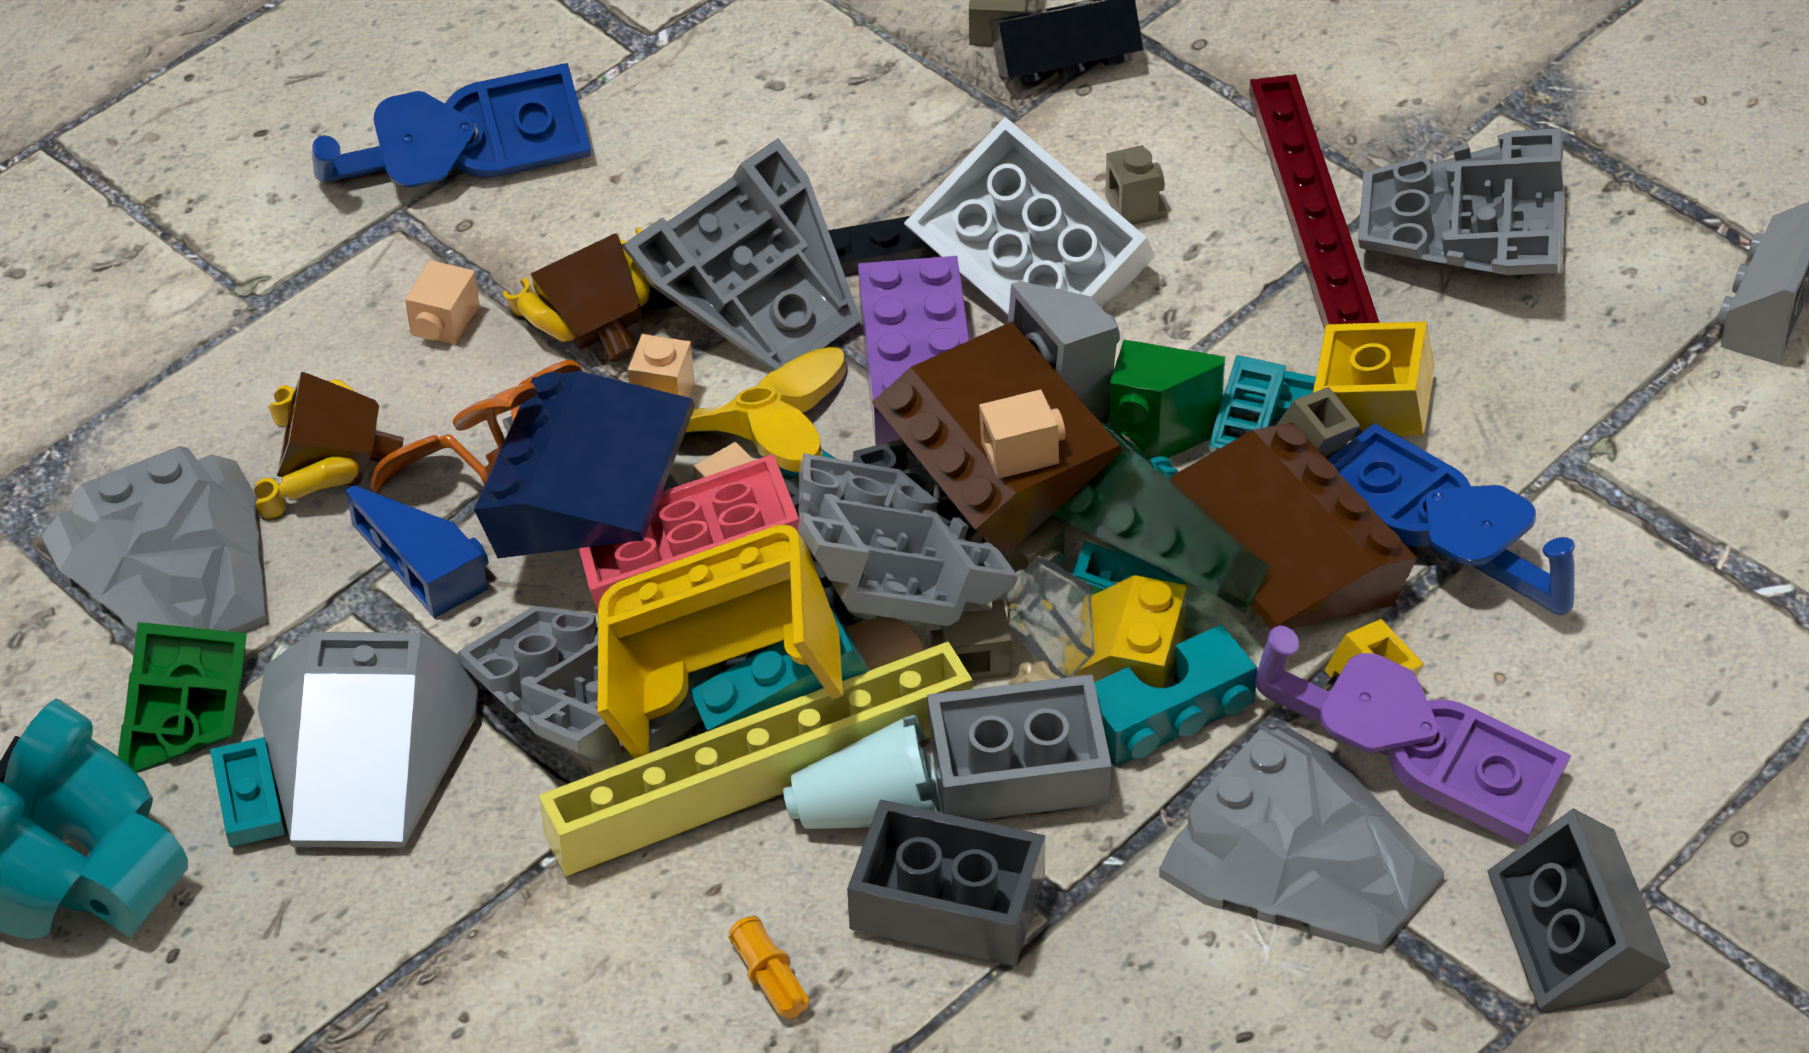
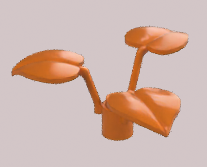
[371,360,583,493]

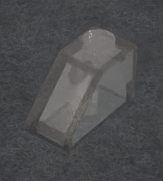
[1005,555,1095,678]

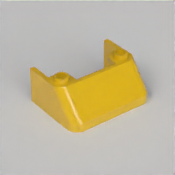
[597,524,843,759]

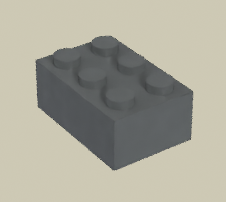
[847,799,1046,967]

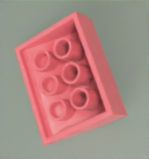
[579,454,812,612]

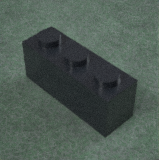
[989,0,1144,84]

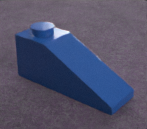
[345,485,489,618]

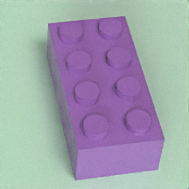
[858,256,969,445]

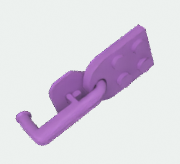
[1255,626,1571,846]

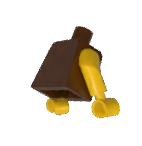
[502,227,651,362]
[254,372,404,519]

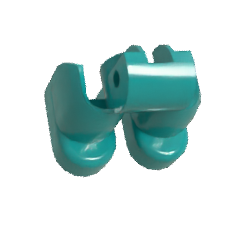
[0,698,188,939]

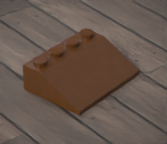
[872,321,1124,557]
[1152,422,1417,630]

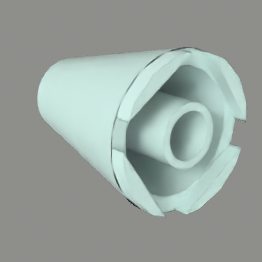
[783,715,942,829]

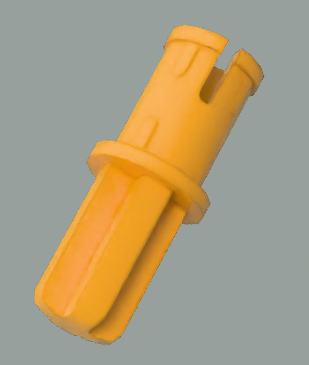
[728,916,809,1020]

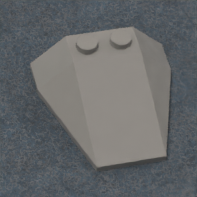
[622,138,861,371]

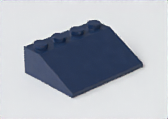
[474,371,696,559]

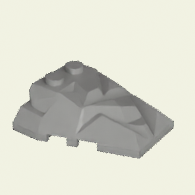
[1358,128,1565,275]
[41,446,267,638]
[798,453,1018,627]
[458,606,727,768]
[1159,728,1444,954]

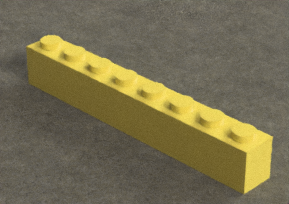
[538,641,972,877]

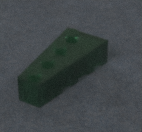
[1052,421,1270,614]

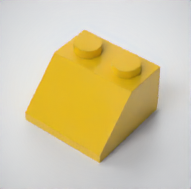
[1313,321,1435,437]
[1058,575,1187,688]

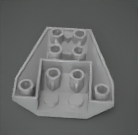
[258,632,481,848]

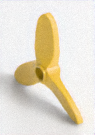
[686,347,846,472]

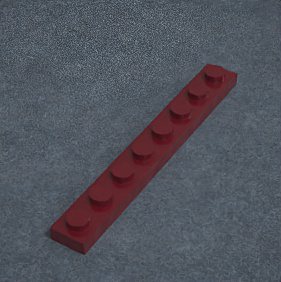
[1249,74,1380,328]

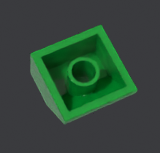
[1109,339,1225,461]

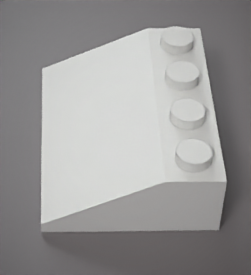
[904,117,1155,315]

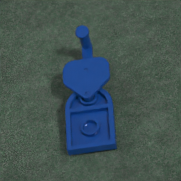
[312,63,591,187]
[1327,423,1575,615]

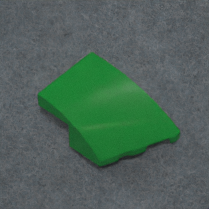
[118,622,247,772]

